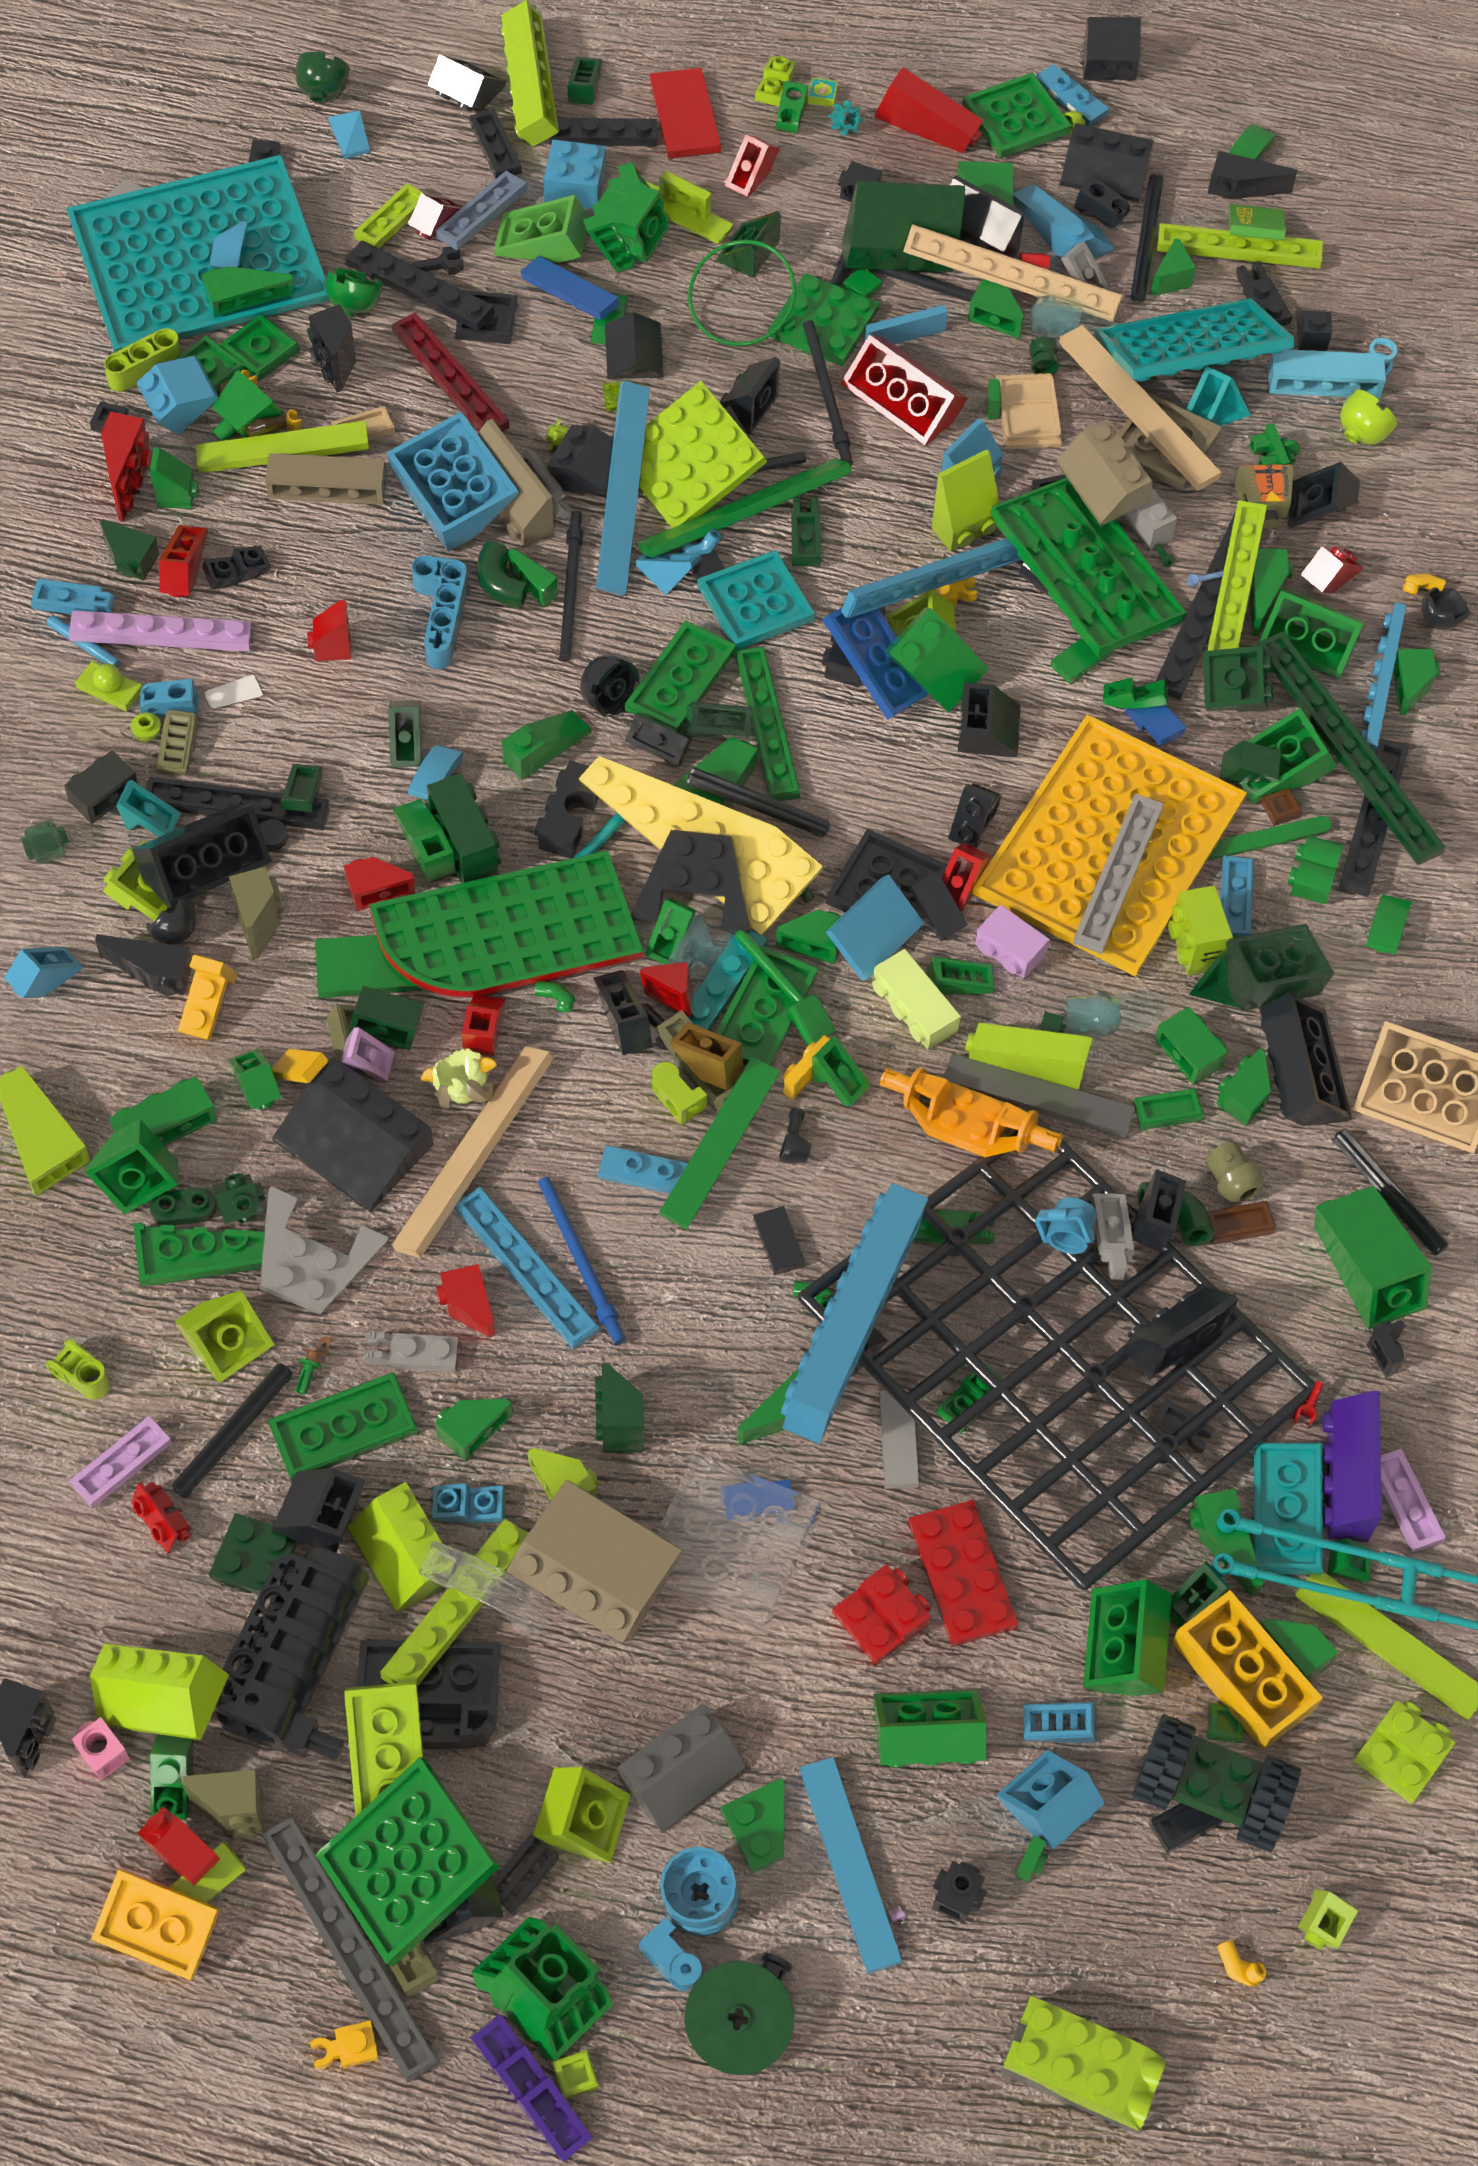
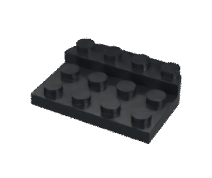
[357,1640,501,1749]

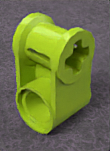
[45,1339,111,1400]

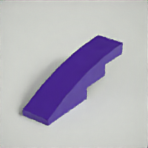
[470,2014,592,2162]

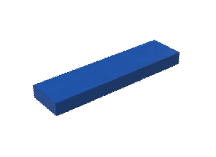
[520,256,620,320]

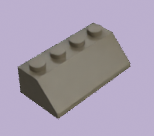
[477,419,554,548]

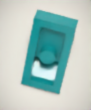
[116,780,181,837]

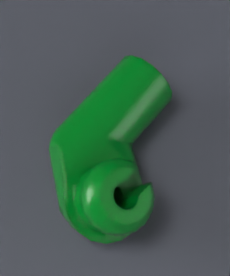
[535,981,576,1013]

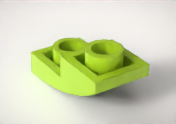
[754,55,797,107]
[169,1841,247,1903]

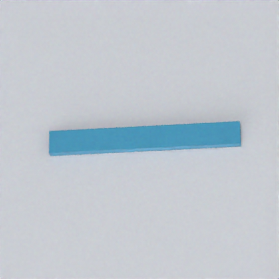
[596,380,650,596]
[841,538,1022,618]

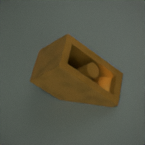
[670,1022,744,1090]

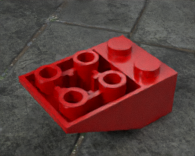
[101,412,153,522]

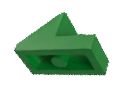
[644,897,697,965]
[812,1036,871,1106]

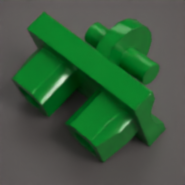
[1249,423,1300,465]

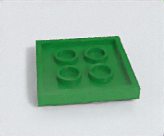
[962,72,1072,159]
[768,273,880,367]

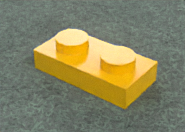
[783,1035,830,1100]

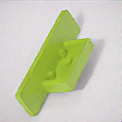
[645,170,733,244]

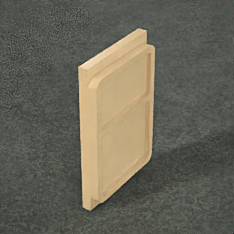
[995,373,1062,449]

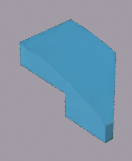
[210,221,248,269]

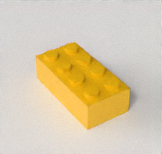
[1172,1590,1323,1751]

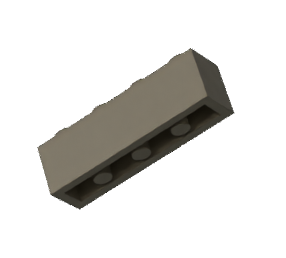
[265,453,386,505]

